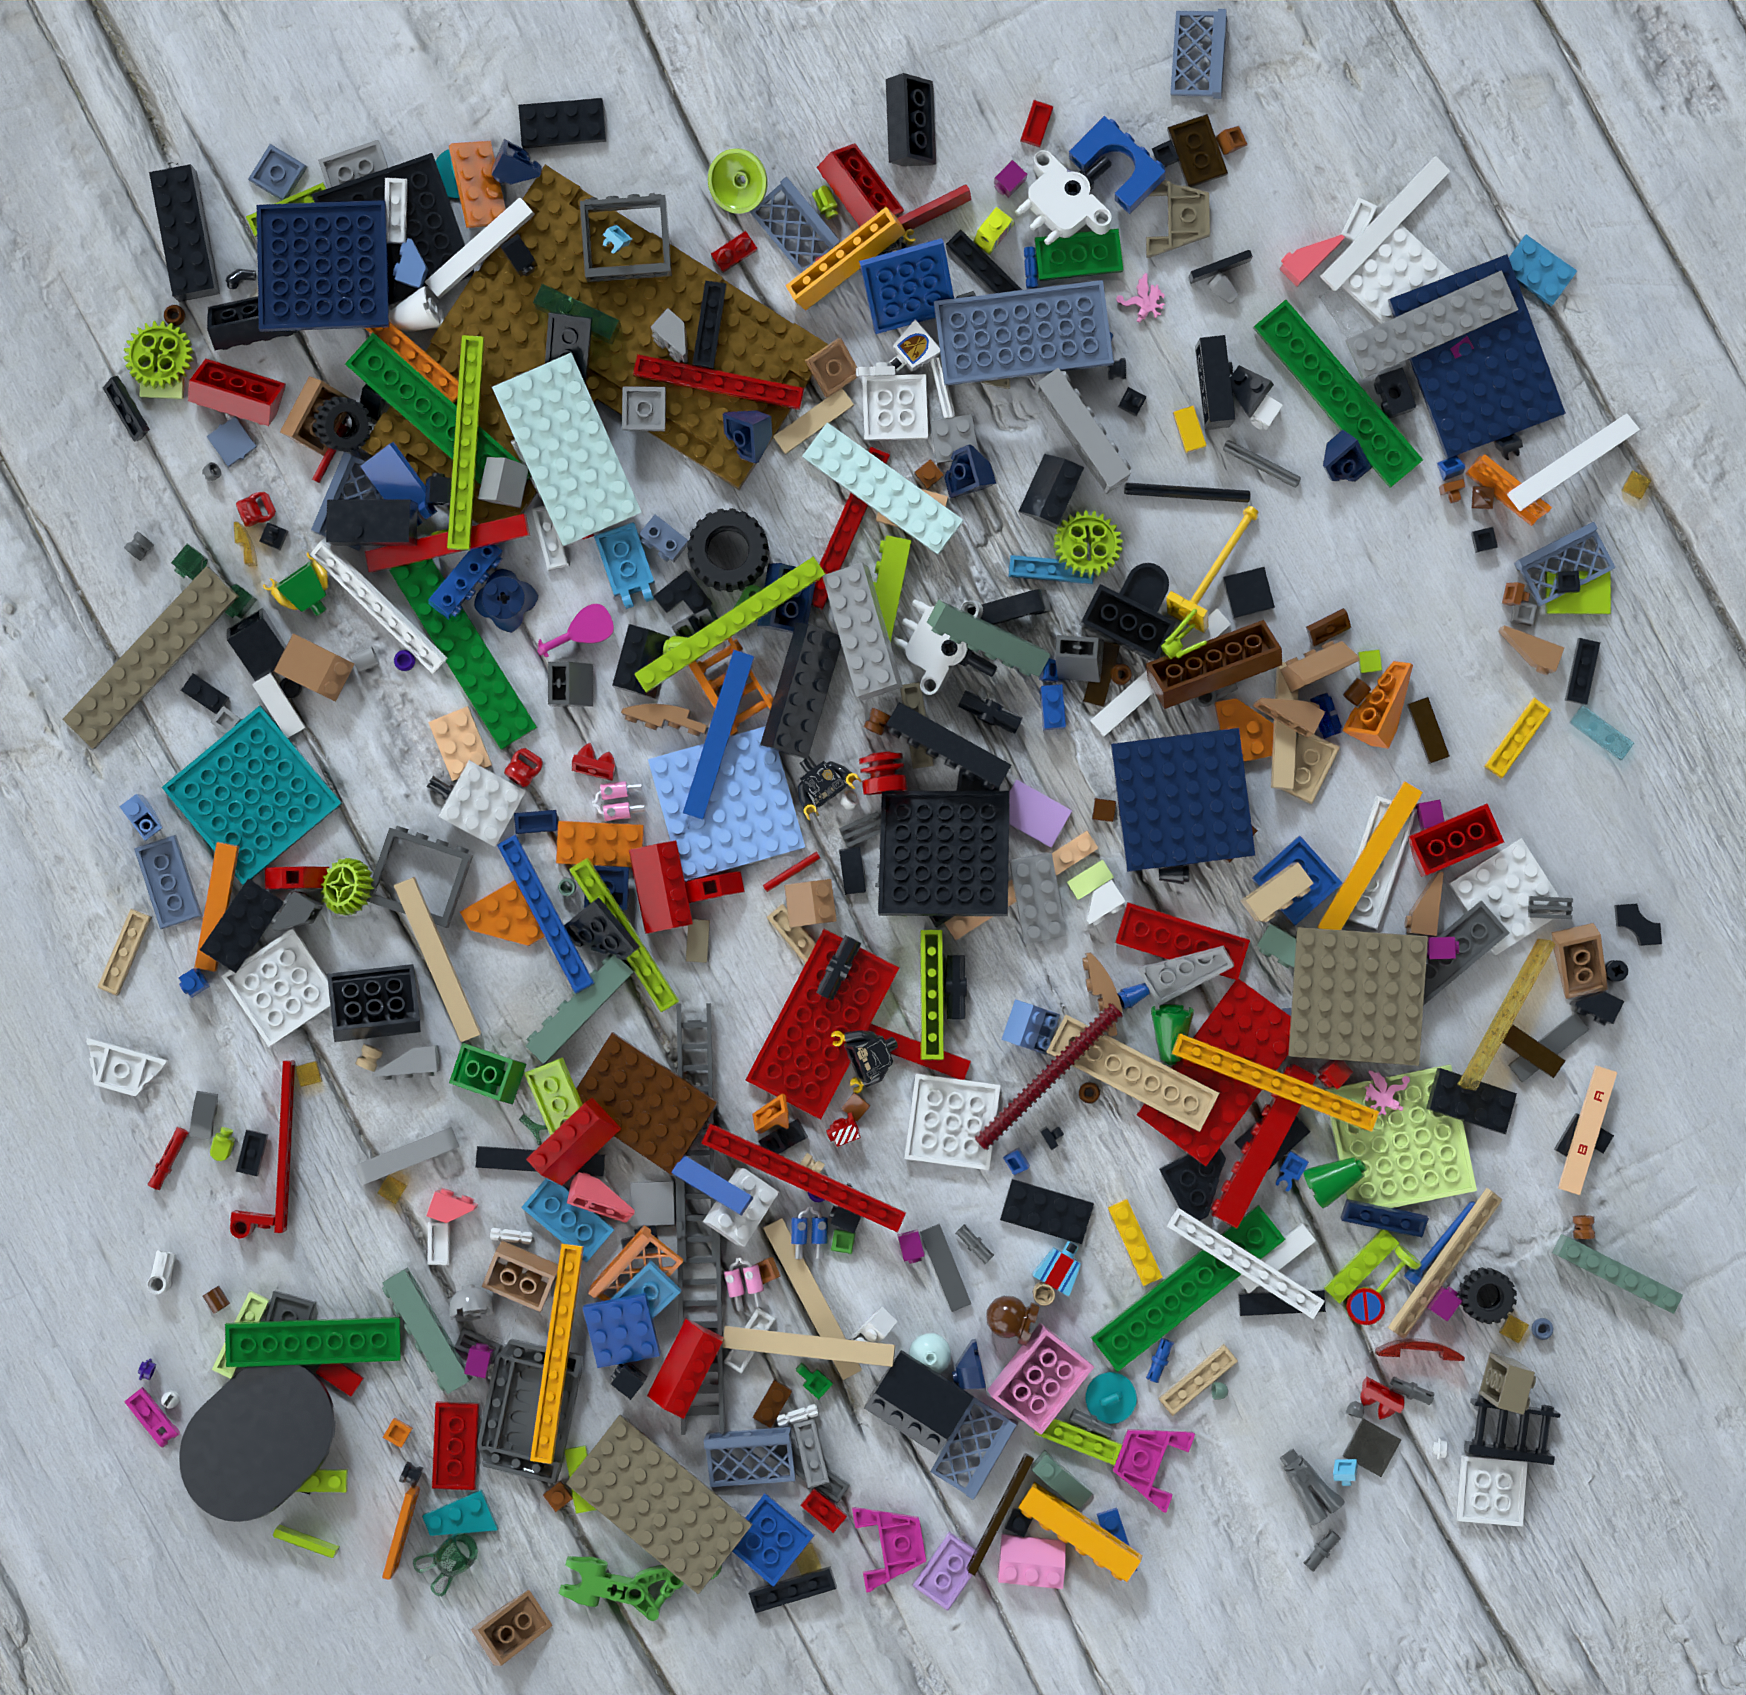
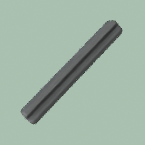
[1223,440,1301,488]

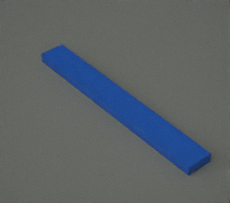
[683,650,755,820]
[497,835,595,994]

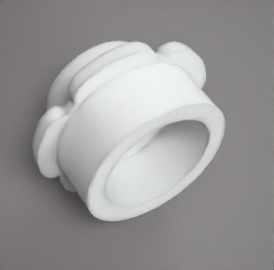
[1432,1438,1447,1460]

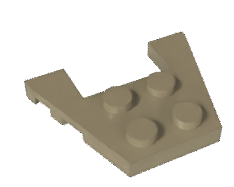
[1146,180,1210,258]

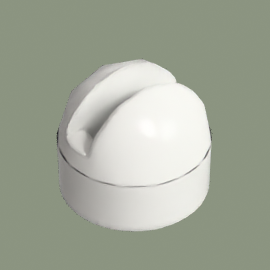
[840,791,859,810]
[161,1391,180,1409]

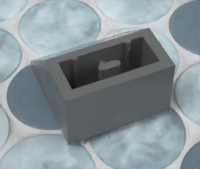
[1055,635,1104,682]
[548,662,593,707]
[271,891,324,931]

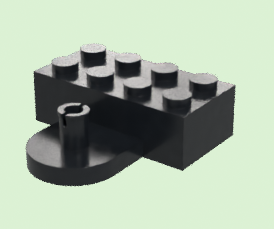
[1079,563,1176,661]

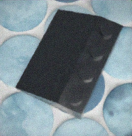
[327,964,421,1042]
[864,1350,974,1455]

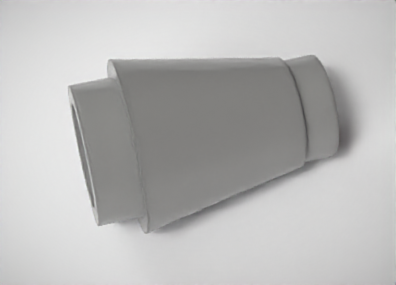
[1208,272,1239,303]

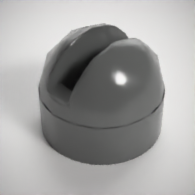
[202,462,221,481]
[1346,1401,1364,1419]

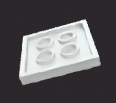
[862,374,928,441]
[438,760,526,847]
[1457,1455,1528,1527]

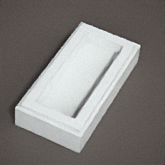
[1340,198,1378,243]
[427,1221,450,1265]

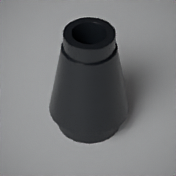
[1159,865,1190,885]

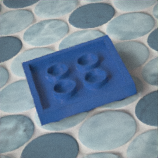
[1252,835,1342,926]
[583,1293,661,1368]
[732,1493,815,1587]

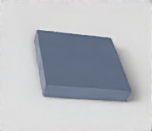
[248,144,307,201]

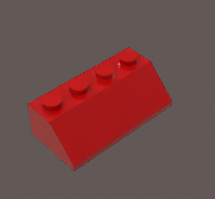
[816,143,905,228]
[188,358,286,426]
[1408,803,1505,877]
[629,840,693,934]
[526,1098,621,1186]
[647,1318,724,1419]

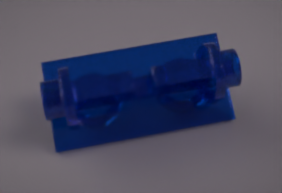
[1310,693,1343,739]

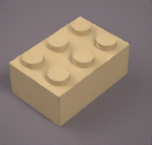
[1240,862,1314,922]

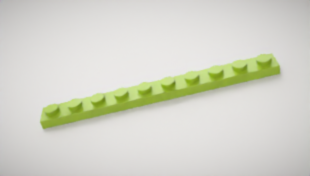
[447,335,484,551]
[634,556,825,692]

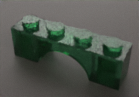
[533,284,621,345]
[171,543,257,619]

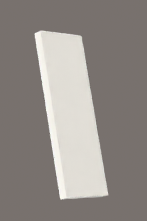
[1347,796,1417,930]

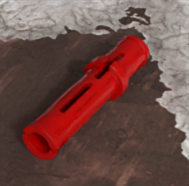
[147,1127,189,1190]

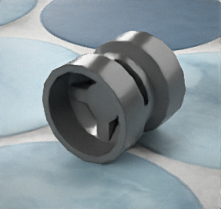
[124,531,154,561]

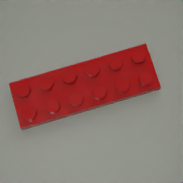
[1115,902,1250,981]

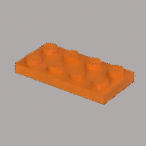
[449,141,506,228]
[556,821,644,867]

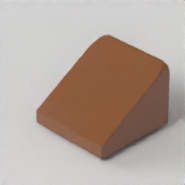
[1216,126,1248,155]
[841,1092,871,1122]

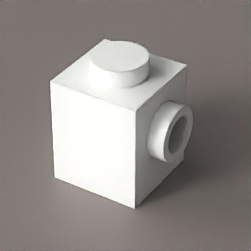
[1249,395,1283,430]

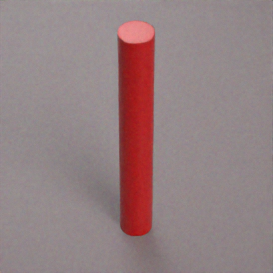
[312,423,349,483]
[763,851,821,892]

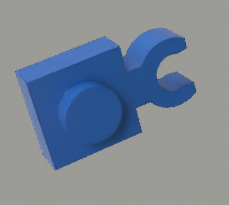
[1276,1151,1309,1192]

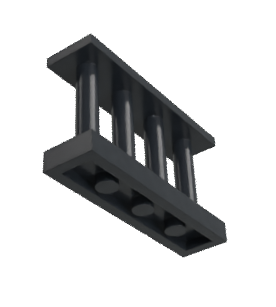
[1464,1396,1561,1465]

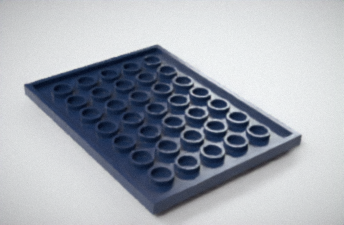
[1387,254,1566,459]

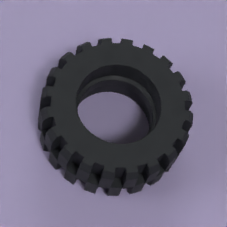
[687,508,769,592]

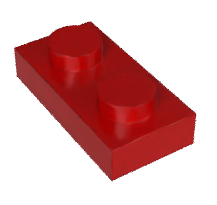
[800,1488,847,1533]

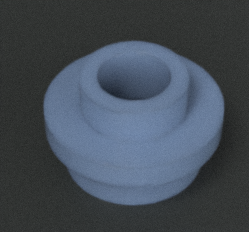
[1531,1318,1554,1340]

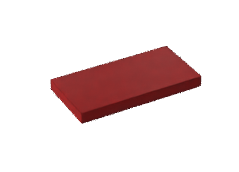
[432,1401,479,1490]

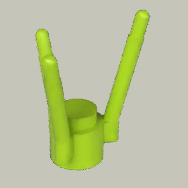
[1161,609,1207,659]

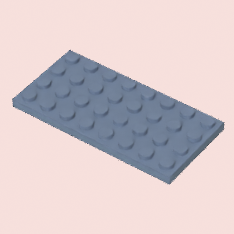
[934,280,1114,386]

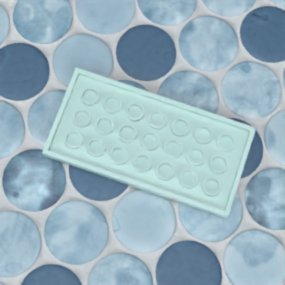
[492,353,642,546]

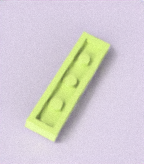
[212,1291,270,1379]

